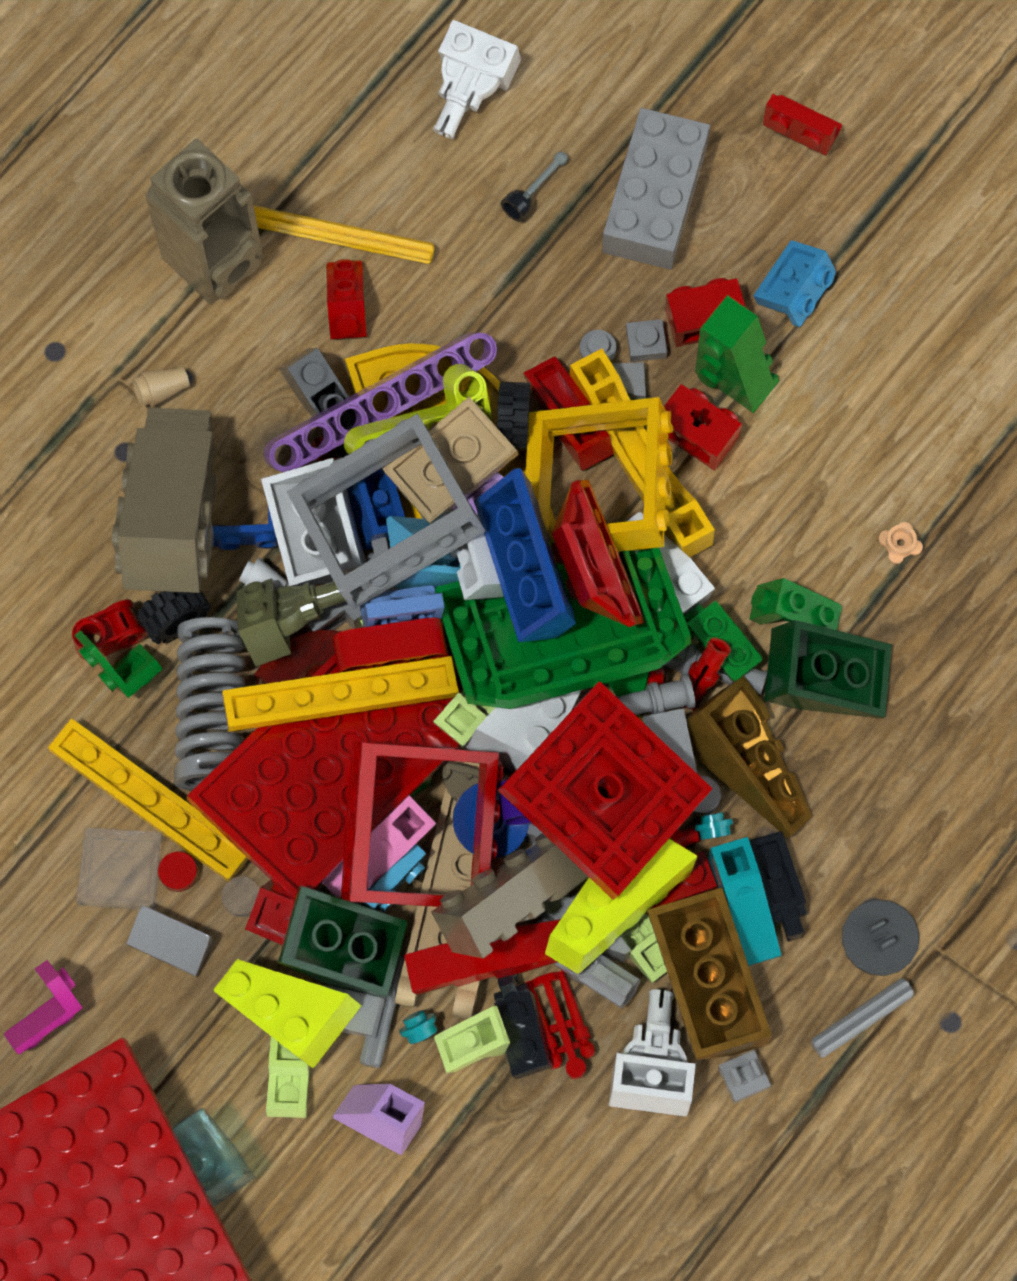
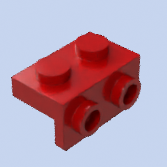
[763,94,842,156]

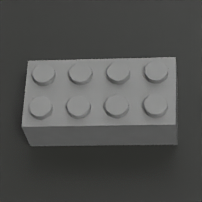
[602,107,710,270]

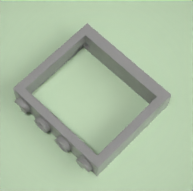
[287,414,486,610]

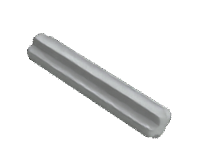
[360,955,405,1068]
[811,978,914,1058]

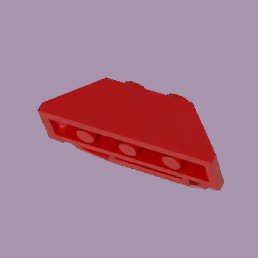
[551,480,646,627]

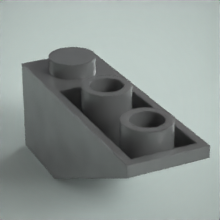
[279,348,367,458]

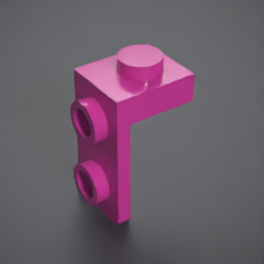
[4,960,83,1054]

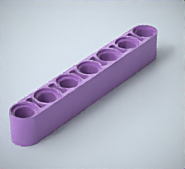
[264,332,497,472]

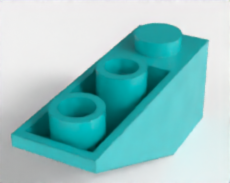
[708,837,782,966]

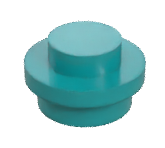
[695,812,733,840]
[399,1010,438,1044]

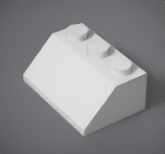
[261,458,366,586]

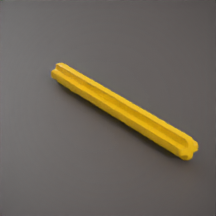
[254,205,435,264]

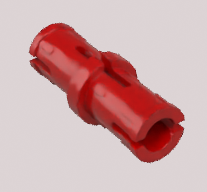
[683,638,731,710]

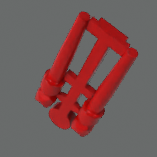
[525,970,595,1079]

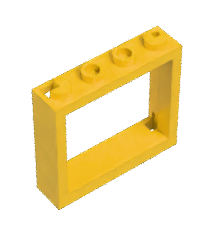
[525,397,673,552]

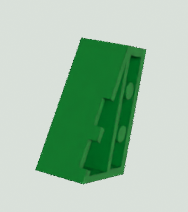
[695,295,780,414]

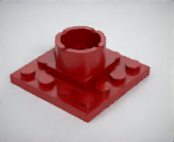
[498,681,713,900]

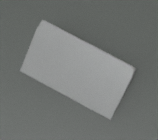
[127,905,214,977]

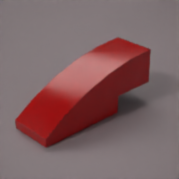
[523,356,614,471]

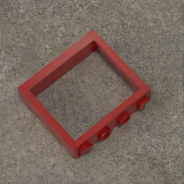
[341,742,503,907]

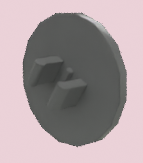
[842,900,919,976]

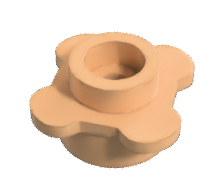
[879,522,923,564]

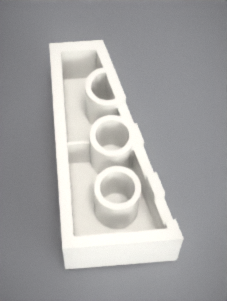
[466,690,581,772]

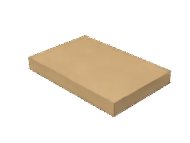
[383,397,518,524]

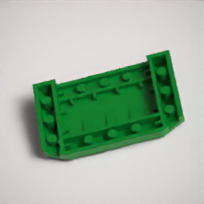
[434,548,691,709]

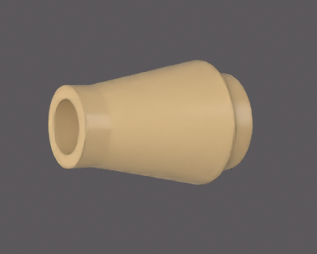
[132,367,190,407]

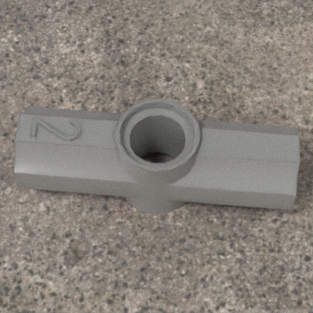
[535,917,640,1009]

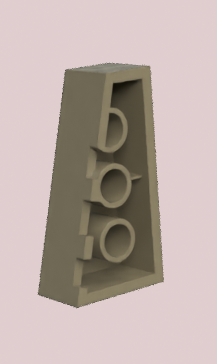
[431,833,588,958]

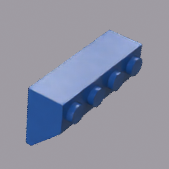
[474,468,576,642]

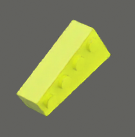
[545,839,697,974]

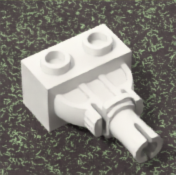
[433,20,521,139]
[609,989,695,1117]

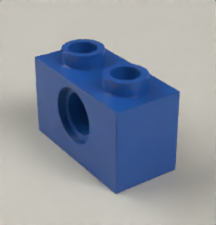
[347,464,405,551]

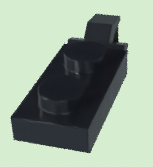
[749,831,807,942]
[494,974,553,1079]

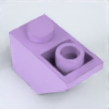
[333,1084,425,1156]

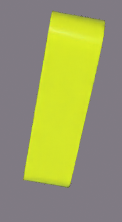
[344,364,492,454]

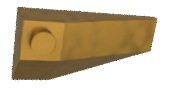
[686,675,812,838]

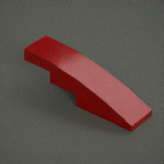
[404,919,561,995]

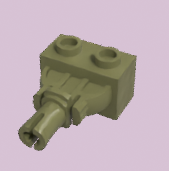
[237,578,354,666]

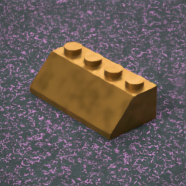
[647,887,772,1060]

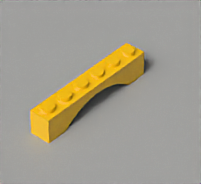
[570,348,715,557]

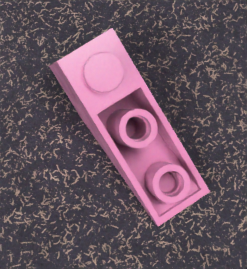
[322,796,436,903]

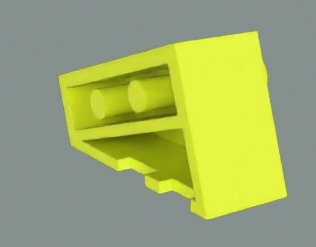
[213,959,362,1069]

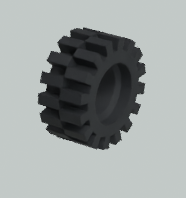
[497,382,531,450]
[137,590,211,644]

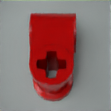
[72,599,148,660]

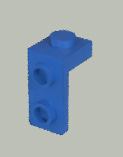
[213,507,278,550]

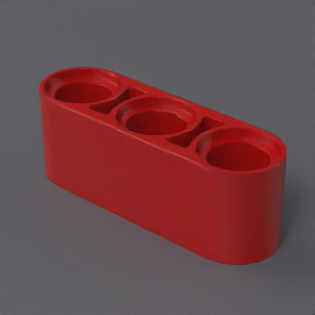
[332,617,449,673]

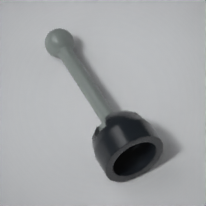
[501,151,568,222]

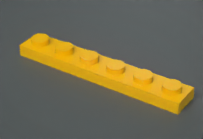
[222,656,459,732]
[48,718,248,883]

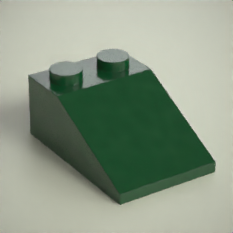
[764,620,892,718]
[278,886,408,997]

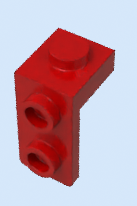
[326,259,367,339]

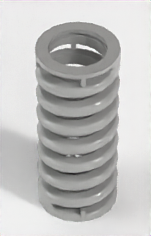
[174,617,246,791]

